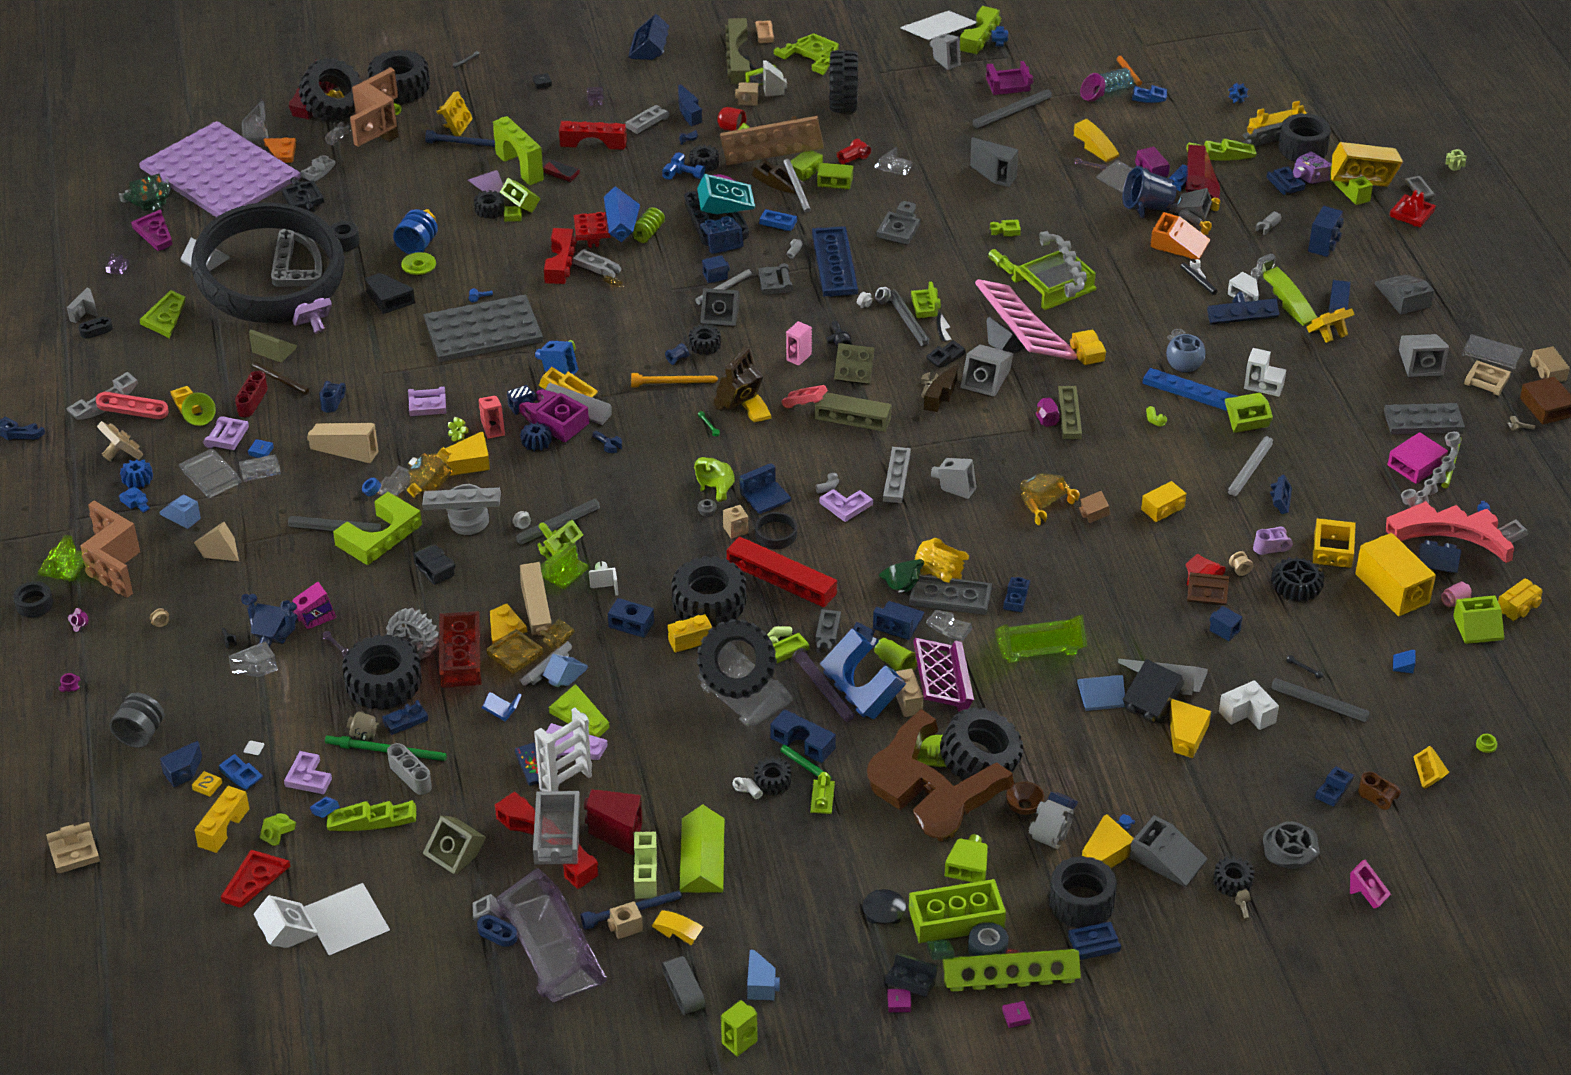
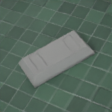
[1405,176,1435,200]

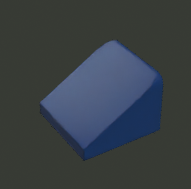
[1393,650,1415,673]

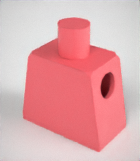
[478,396,505,439]

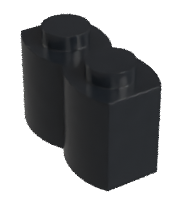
[413,544,456,585]

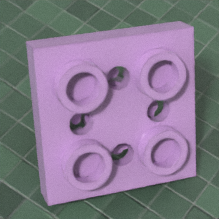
[292,298,332,334]

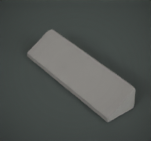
[542,383,612,425]

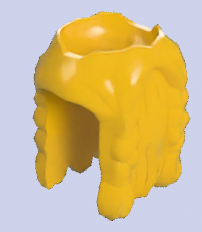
[915,538,969,583]

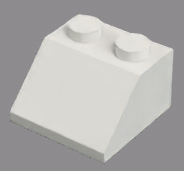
[254,895,318,948]

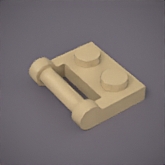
[1464,361,1511,396]

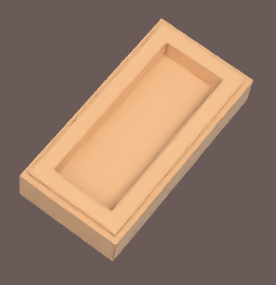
[756,21,774,43]

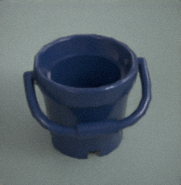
[1122,166,1177,219]

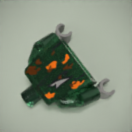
[119,173,171,212]

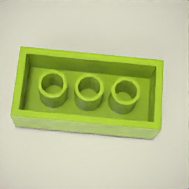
[909,879,1006,943]

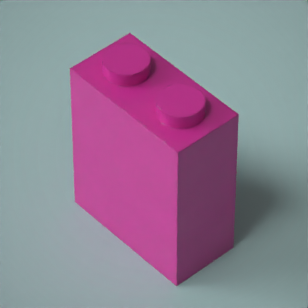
[1388,432,1448,484]

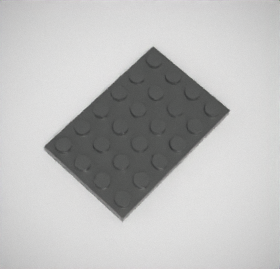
[423,295,543,362]

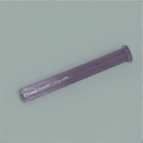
[792,648,854,722]

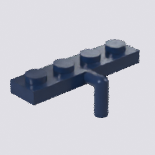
[1207,292,1280,325]

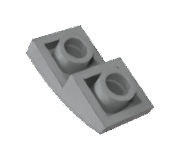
[301,155,336,182]

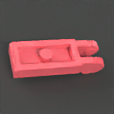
[782,385,828,408]

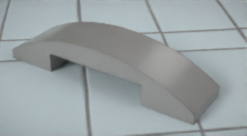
[67,372,138,420]

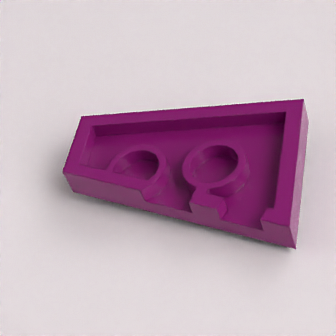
[131,209,173,251]

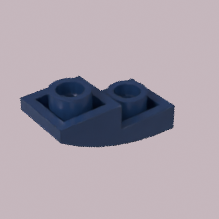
[1003,577,1030,612]

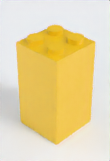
[1355,533,1436,616]

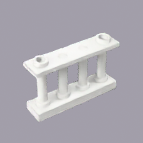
[534,708,592,792]

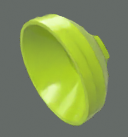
[182,393,216,426]

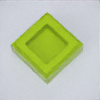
[504,206,522,222]

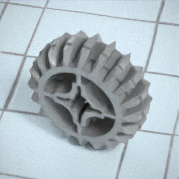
[386,608,439,660]

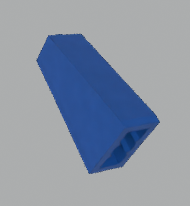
[604,186,640,242]

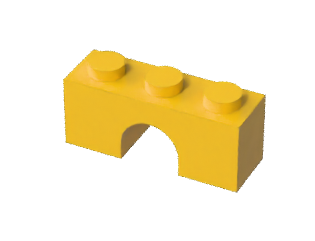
[195,786,250,853]

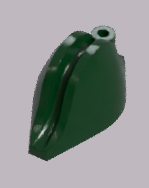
[879,559,925,593]

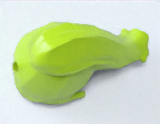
[694,457,734,502]

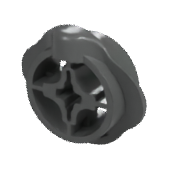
[1263,821,1320,869]

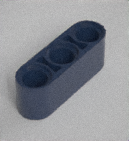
[1329,280,1351,314]

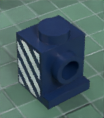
[507,385,537,416]

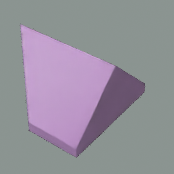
[468,170,504,196]

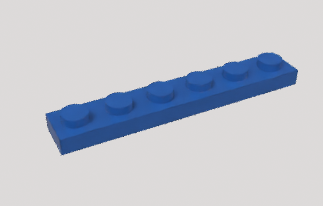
[1143,368,1238,411]

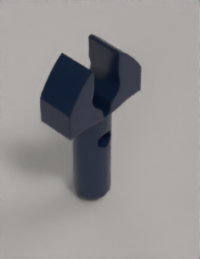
[592,431,622,453]

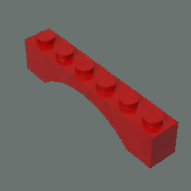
[495,791,598,889]

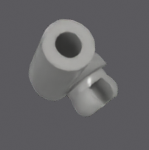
[786,239,802,259]
[816,473,839,494]

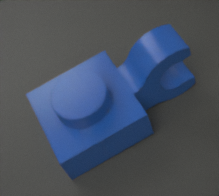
[119,486,150,512]

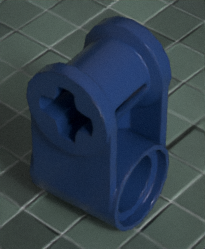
[319,381,346,413]

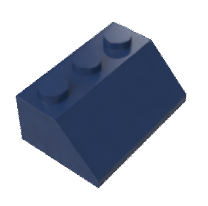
[628,14,669,60]

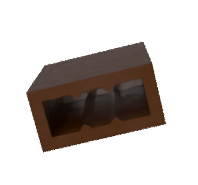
[1520,376,1571,425]

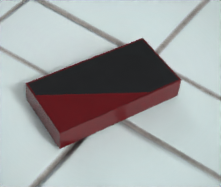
[543,160,580,182]

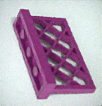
[913,638,974,712]

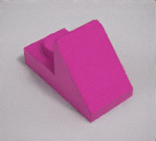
[1350,860,1391,908]

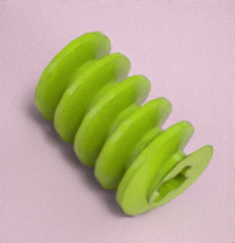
[632,208,665,243]

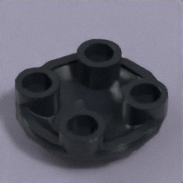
[863,889,906,924]

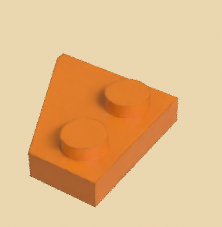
[264,137,296,163]

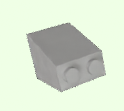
[1399,334,1449,377]
[960,345,1014,397]

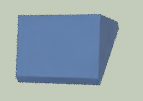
[1077,675,1125,711]

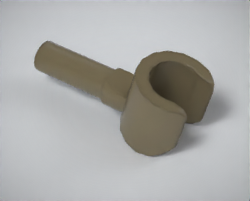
[1508,416,1535,431]
[1235,889,1250,920]

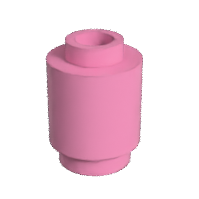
[1441,582,1472,607]

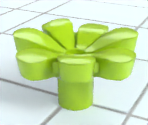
[448,417,468,442]

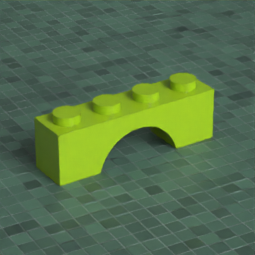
[960,6,1001,54]

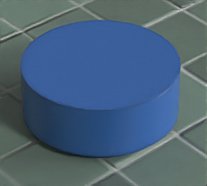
[362,478,381,496]

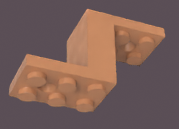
[350,68,398,147]
[80,501,140,598]

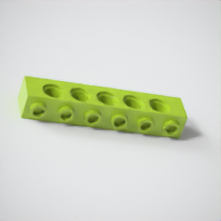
[943,949,1081,991]

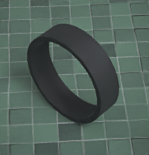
[755,512,797,549]

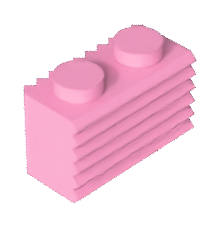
[786,322,812,366]

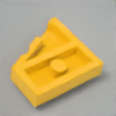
[490,603,527,647]

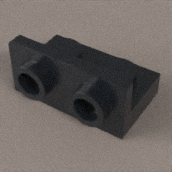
[885,953,938,997]

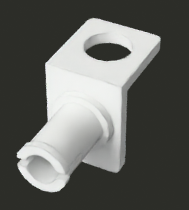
[589,561,618,595]

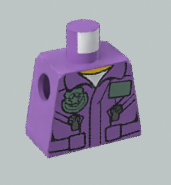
[1293,152,1331,183]

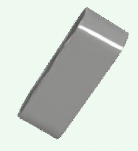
[387,743,432,795]

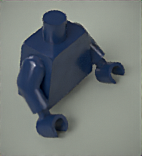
[241,594,298,652]

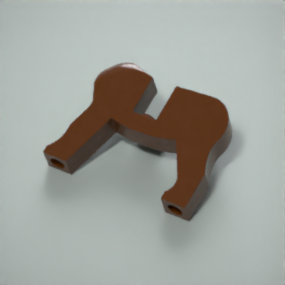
[867,709,1015,842]

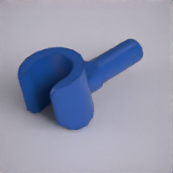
[469,288,493,302]

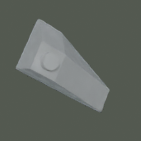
[1118,659,1208,695]

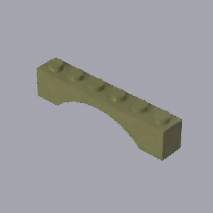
[725,18,750,84]

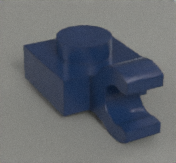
[853,622,880,647]

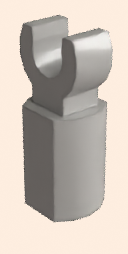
[1256,211,1282,235]

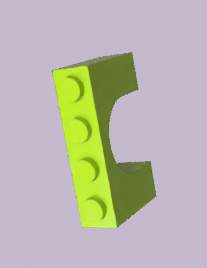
[493,116,544,185]
[333,492,422,565]

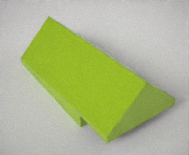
[680,804,724,892]

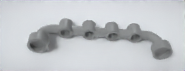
[1040,231,1087,297]
[1401,432,1461,507]

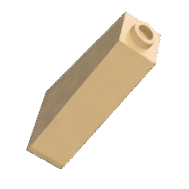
[307,423,378,463]
[520,562,552,636]

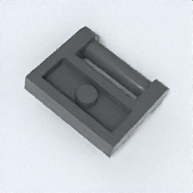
[758,263,793,295]

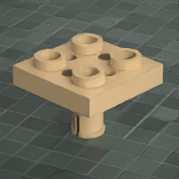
[97,421,143,461]

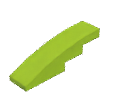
[1186,139,1257,160]
[1263,267,1317,326]
[327,801,416,831]

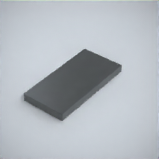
[909,574,992,615]

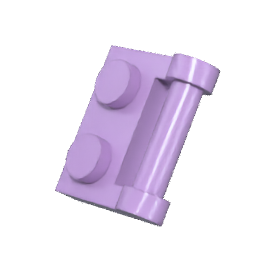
[408,386,446,416]
[203,417,249,450]

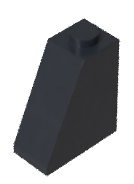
[364,273,415,314]

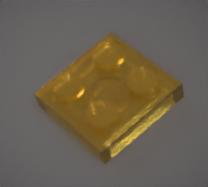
[486,629,543,674]

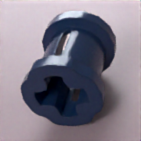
[665,343,689,365]

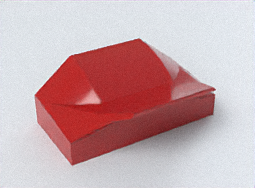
[1186,554,1226,585]

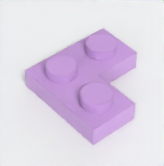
[820,489,873,522]
[284,751,332,794]

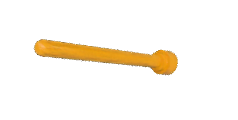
[631,373,718,388]

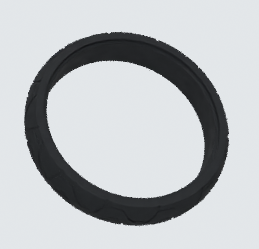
[191,202,345,323]

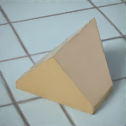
[194,522,239,561]

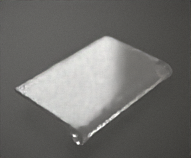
[1096,160,1132,193]
[1462,335,1523,370]

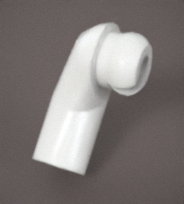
[732,777,763,799]

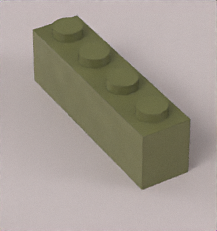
[815,393,892,432]

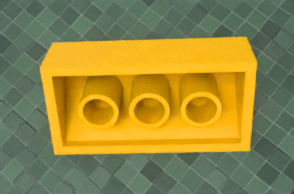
[1331,142,1403,187]

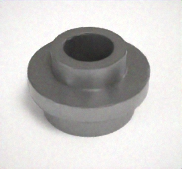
[875,287,891,304]
[698,499,717,517]

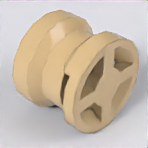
[1229,551,1253,576]

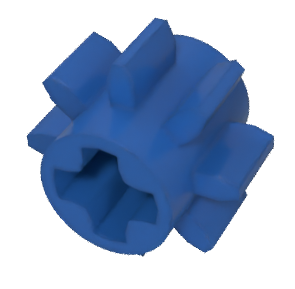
[992,26,1008,46]
[1228,83,1249,103]

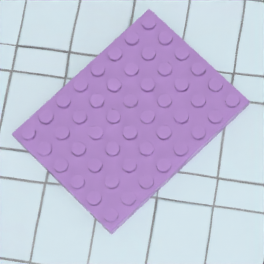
[139,121,301,217]

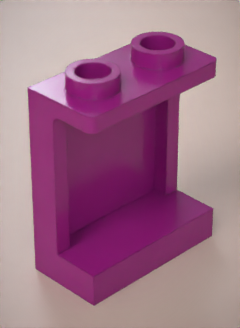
[986,61,1033,95]

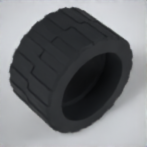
[1279,113,1331,162]
[1049,856,1117,928]

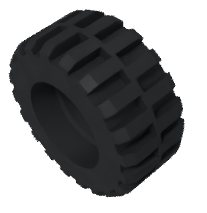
[368,49,430,104]
[829,50,858,112]
[299,58,362,122]
[671,556,746,627]
[697,619,777,699]
[342,634,422,710]
[940,707,1024,781]

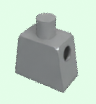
[930,34,961,70]
[931,458,977,499]

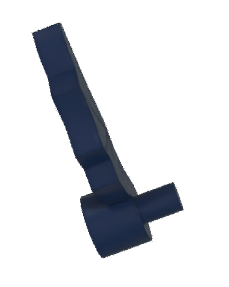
[679,130,698,145]

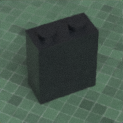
[1122,659,1184,724]

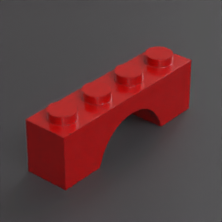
[559,121,627,150]
[544,228,577,284]

